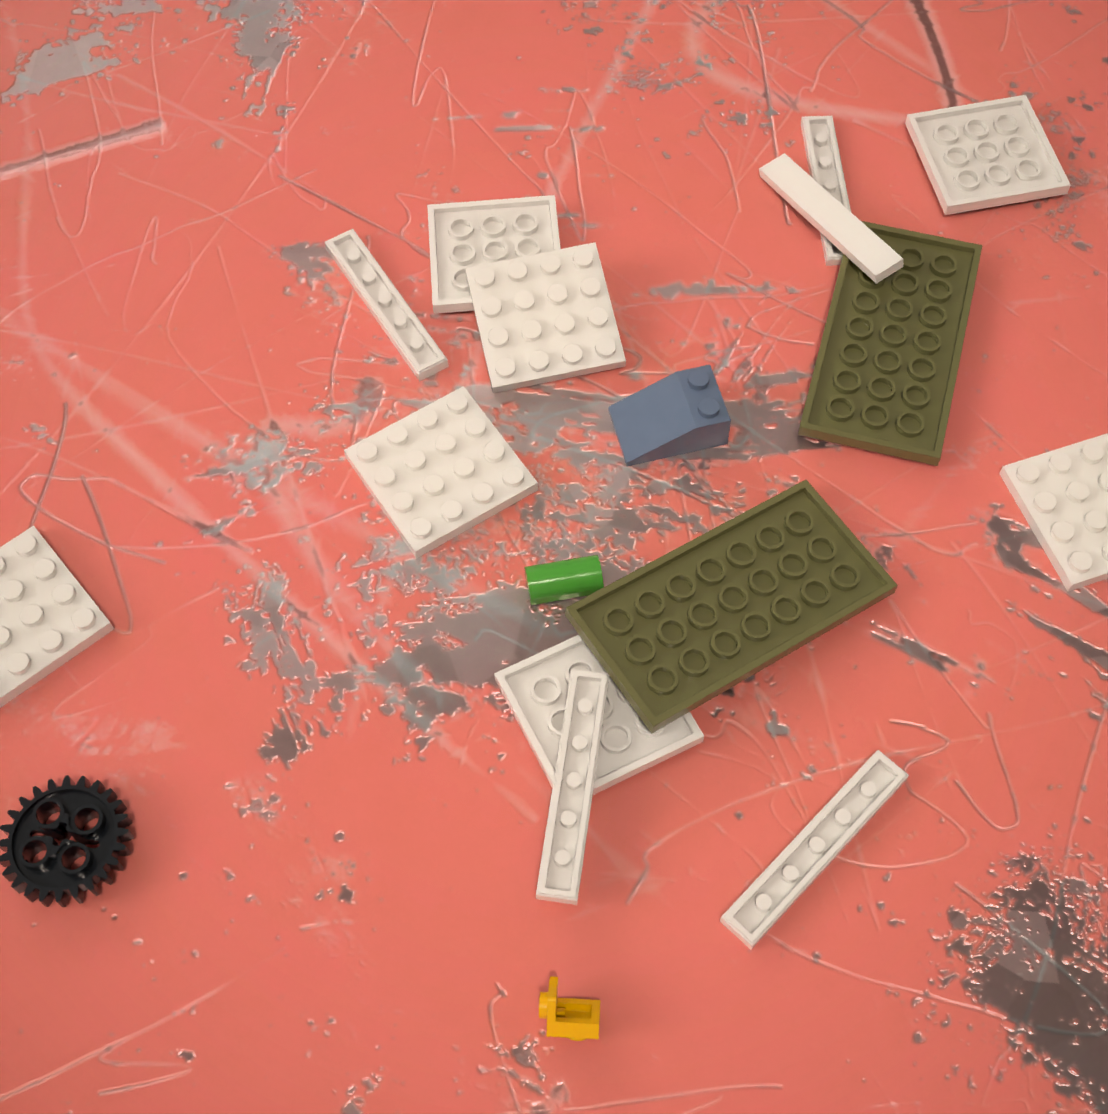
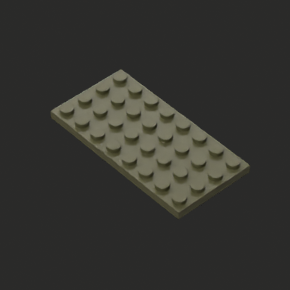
[798,221,982,466]
[565,480,898,734]

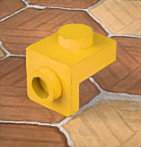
[539,976,600,1041]

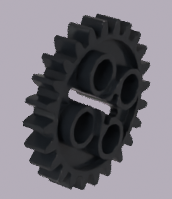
[0,775,134,907]

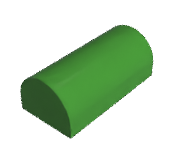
[524,555,604,605]

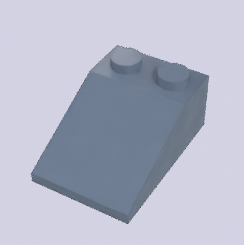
[608,365,731,467]

